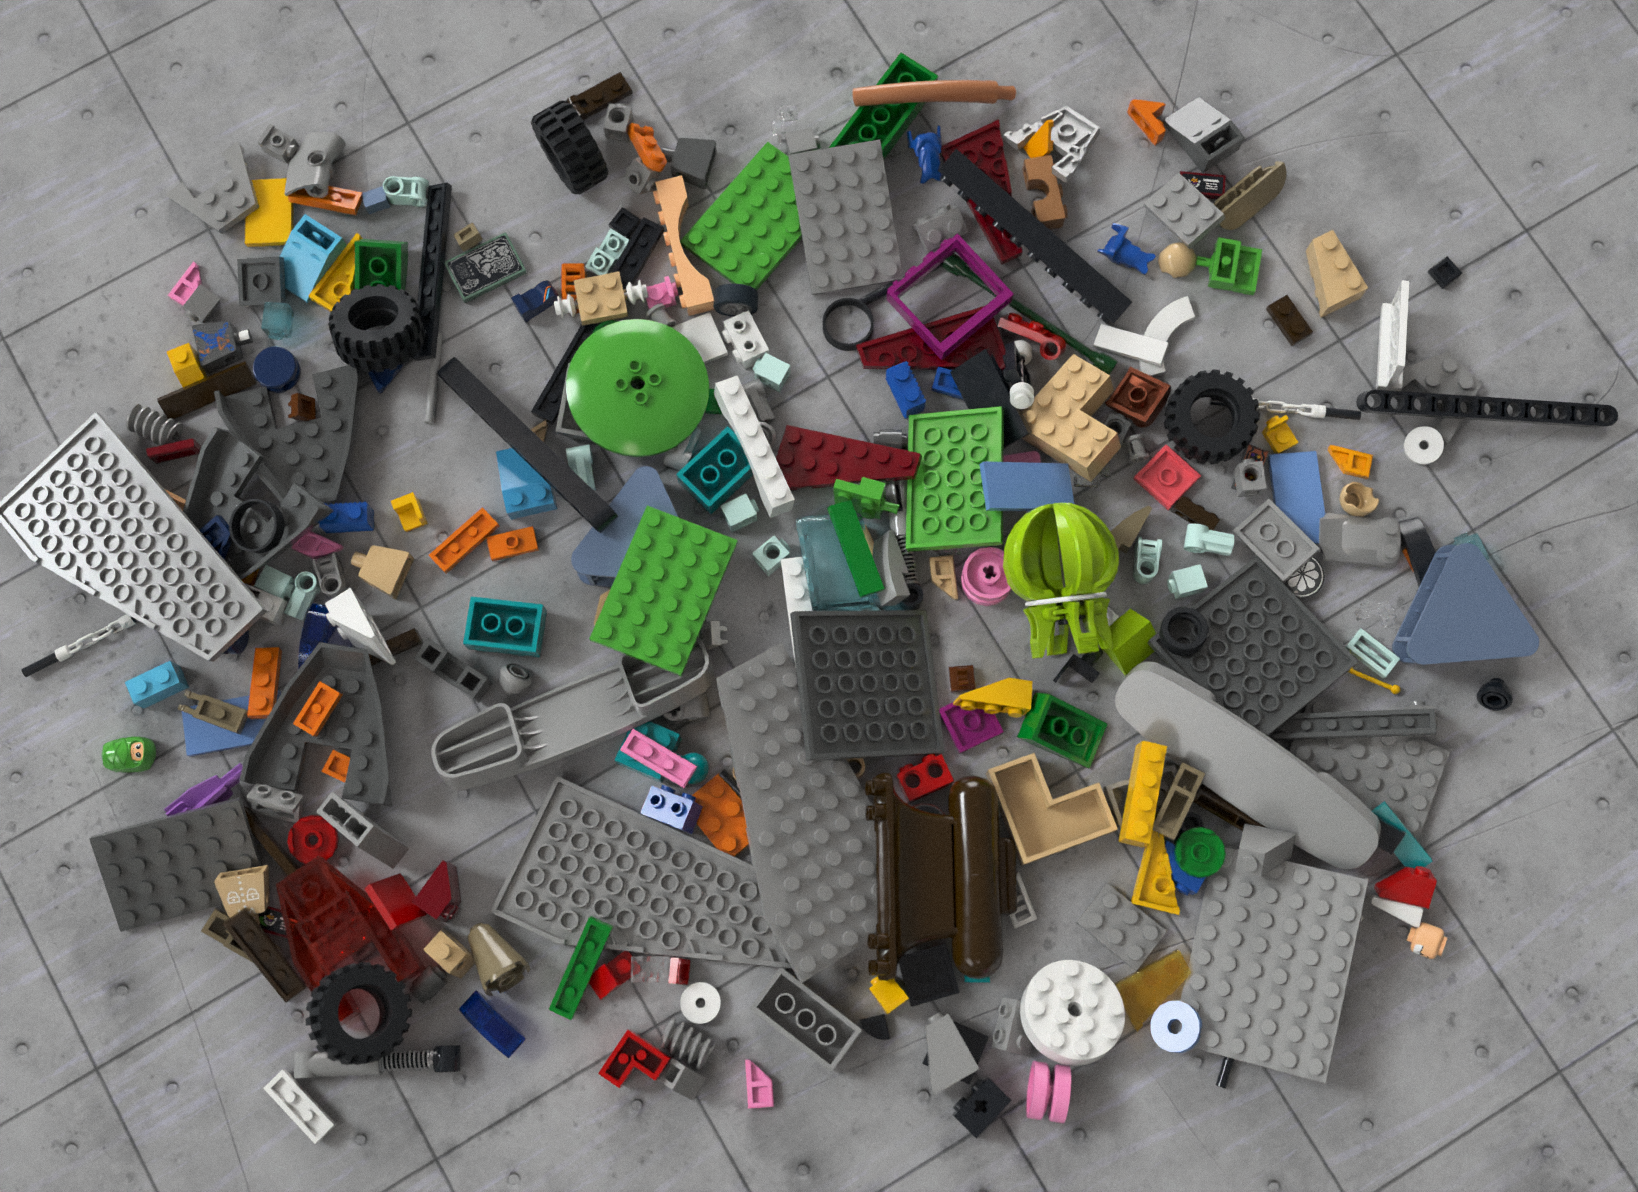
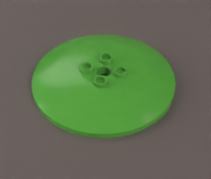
[566,319,709,457]

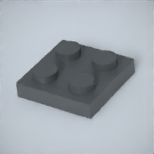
[237,257,286,307]

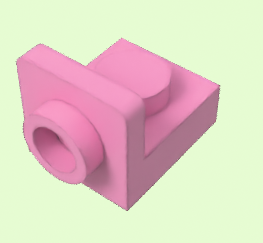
[646,276,679,309]

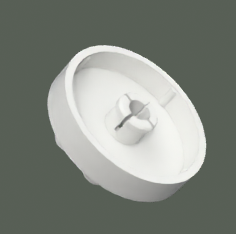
[1020,960,1125,1066]

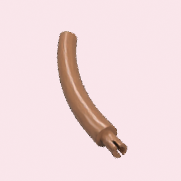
[852,80,1016,107]

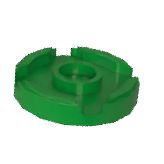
[1174,827,1226,878]

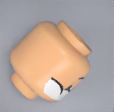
[1407,922,1447,959]

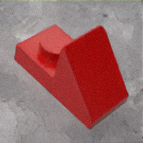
[589,951,642,1000]

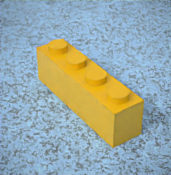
[1118,741,1167,848]

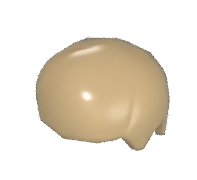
[1158,242,1196,278]
[1340,482,1379,517]

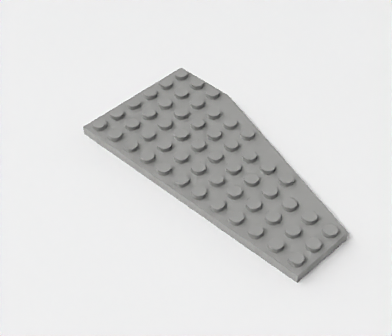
[0,412,267,662]
[716,642,877,982]
[490,776,792,969]

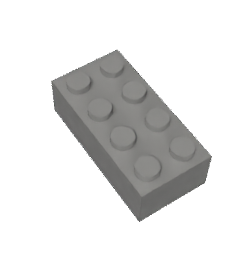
[749,967,862,1072]

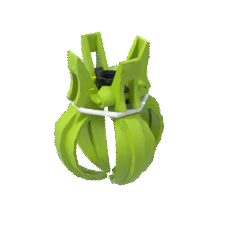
[1003,503,1119,659]

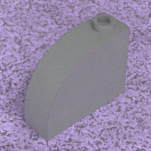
[316,792,409,869]

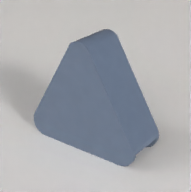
[571,466,678,587]
[1392,543,1539,665]

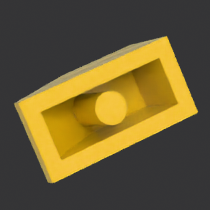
[166,343,207,387]
[869,976,909,1014]

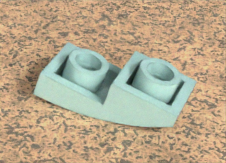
[585,228,630,275]

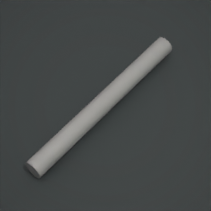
[425,333,443,424]

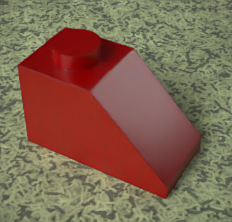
[1374,866,1437,909]

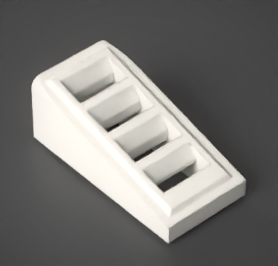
[1008,871,1037,929]
[1367,894,1423,928]

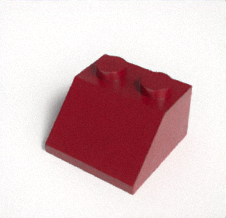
[412,860,461,923]

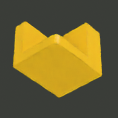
[391,492,428,532]

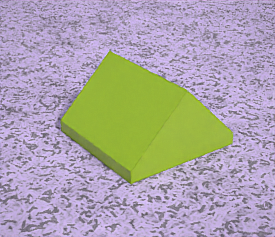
[1098,608,1157,676]

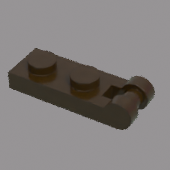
[566,72,632,120]

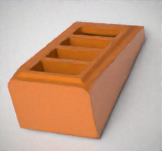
[561,263,587,314]

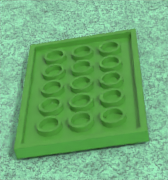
[680,142,802,290]
[906,406,1004,552]
[589,505,738,677]

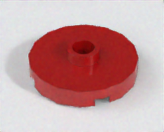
[287,815,339,865]

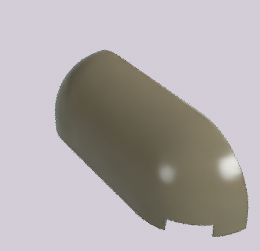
[1214,161,1286,230]

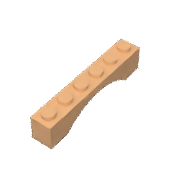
[653,175,714,316]

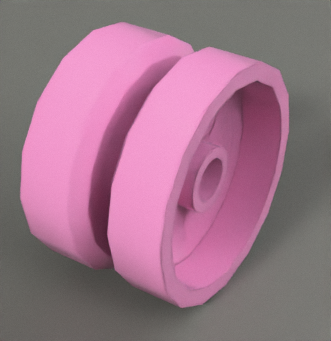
[960,547,1012,606]
[1026,1061,1071,1123]

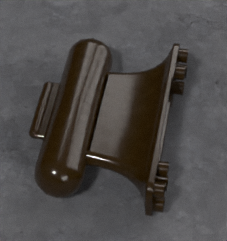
[865,773,1017,981]

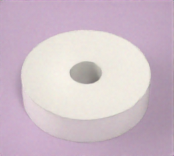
[1403,426,1444,465]
[680,982,721,1024]

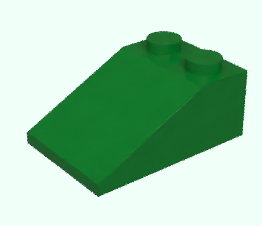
[355,239,408,291]
[1017,692,1107,769]

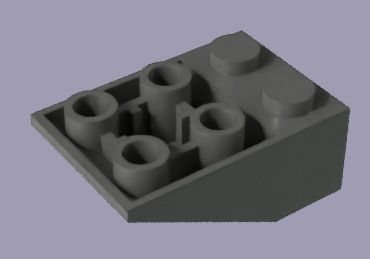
[1162,97,1245,173]

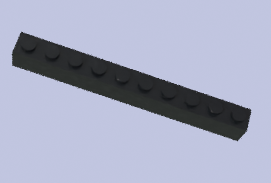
[938,149,1133,324]

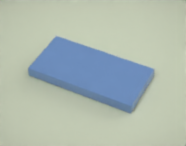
[1268,451,1325,545]
[980,461,1074,511]
[182,690,281,757]

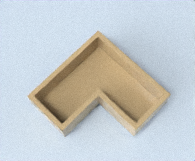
[1022,354,1121,482]
[985,753,1118,866]

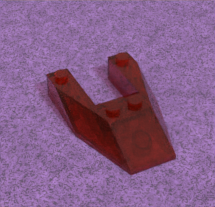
[276,856,426,1026]

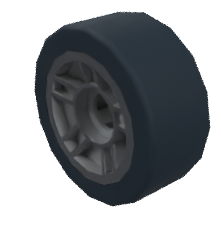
[713,284,758,317]

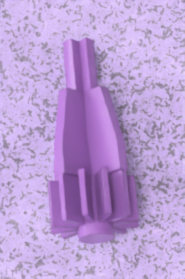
[164,763,243,816]

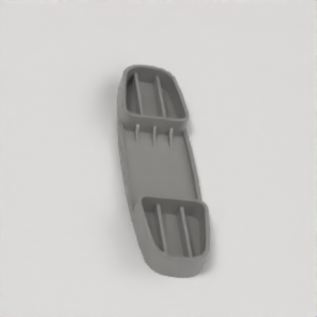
[432,638,715,790]
[1115,661,1381,870]

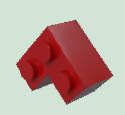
[598,1029,672,1088]

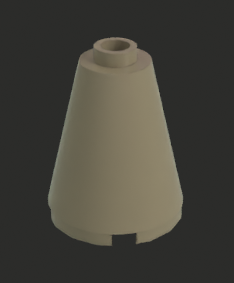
[467,923,530,996]

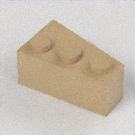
[1306,230,1368,318]

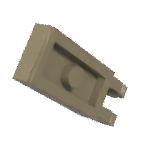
[178,690,248,735]

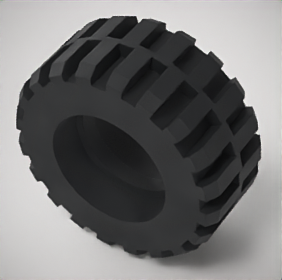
[531,100,609,195]
[328,284,425,372]
[1164,369,1260,464]
[305,962,412,1065]

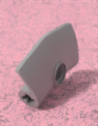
[284,132,346,198]

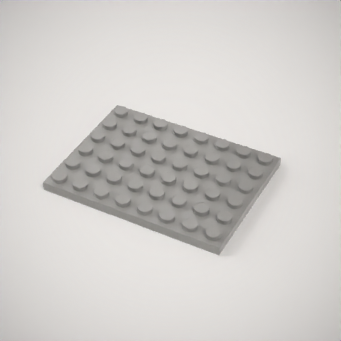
[1173,847,1369,1084]

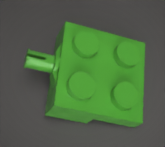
[1195,237,1262,295]
[833,477,899,519]

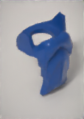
[907,125,942,184]
[1097,223,1156,274]

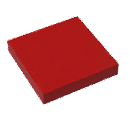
[364,873,427,931]

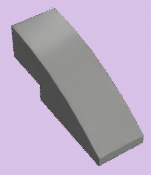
[873,530,910,606]

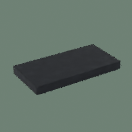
[950,348,1032,450]

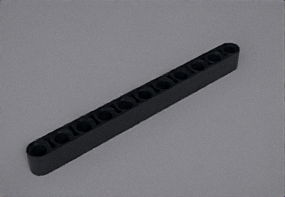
[436,357,618,533]
[1356,390,1618,428]

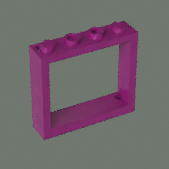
[886,233,1014,360]

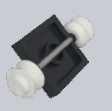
[1003,340,1034,409]

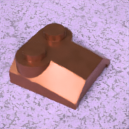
[1105,367,1171,428]

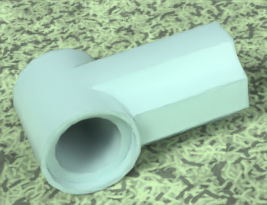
[566,444,596,490]
[1184,524,1235,556]
[284,571,321,621]

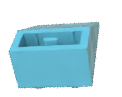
[280,214,347,303]

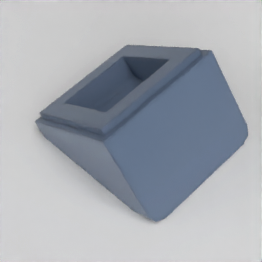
[362,186,391,214]

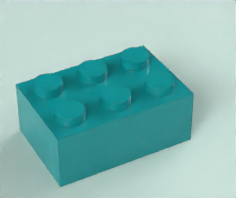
[676,426,753,514]
[463,596,547,658]

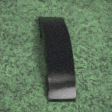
[1398,517,1436,592]

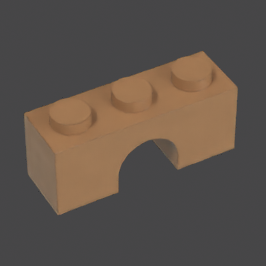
[1022,155,1068,230]

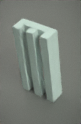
[1345,629,1400,679]

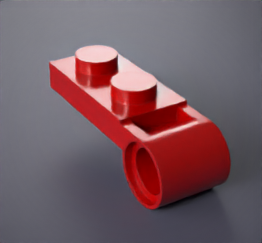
[998,313,1066,360]

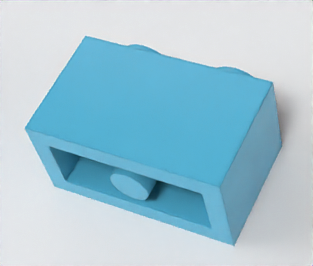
[125,661,189,709]

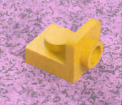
[1261,415,1298,454]

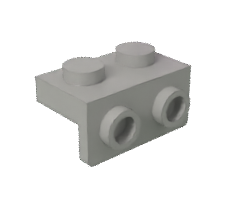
[912,204,968,252]
[247,783,304,823]
[992,997,1033,1057]

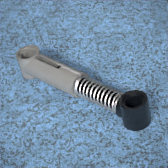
[884,480,924,610]
[294,1045,461,1078]

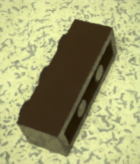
[1172,496,1220,530]

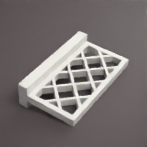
[1376,280,1409,391]

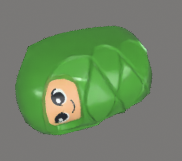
[102,736,156,773]

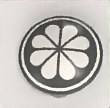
[1283,557,1325,599]

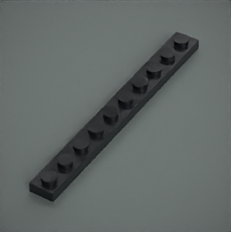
[531,217,664,425]

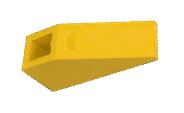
[953,678,1033,718]

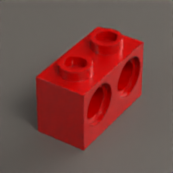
[896,753,954,804]

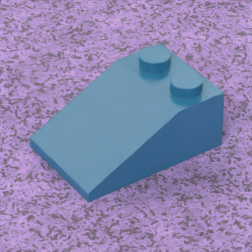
[496,448,557,520]

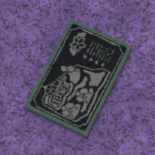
[445,232,527,303]

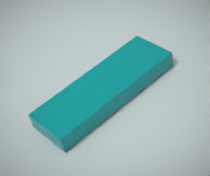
[1371,801,1433,868]

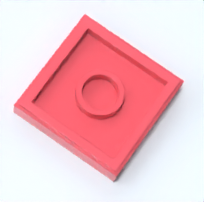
[1133,444,1201,510]

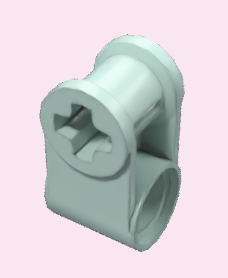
[383,176,429,207]
[1133,536,1162,584]

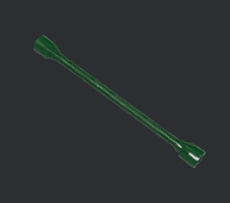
[942,253,1118,375]

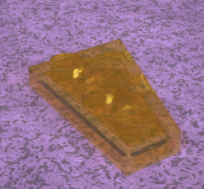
[1114,949,1191,1031]

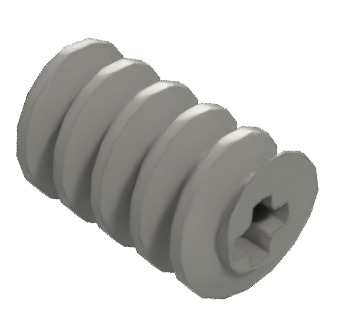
[126,404,183,446]
[661,1017,717,1070]

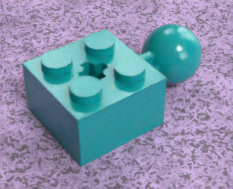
[614,721,709,784]

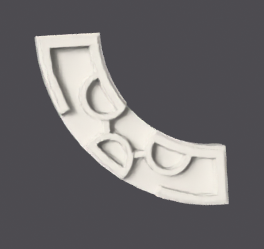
[1139,296,1195,377]

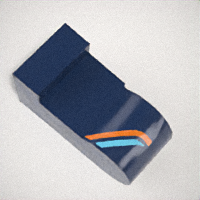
[511,280,560,323]

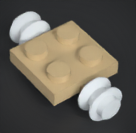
[554,272,649,326]

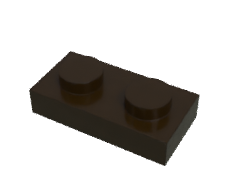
[1266,295,1313,346]

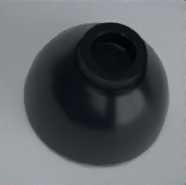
[1477,678,1513,711]

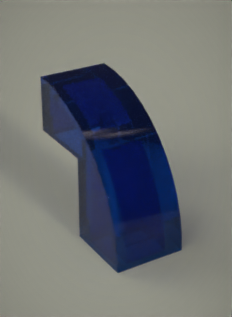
[298,603,337,670]
[459,990,526,1059]

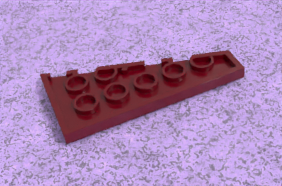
[939,119,1023,265]
[856,305,1006,370]
[776,425,922,491]

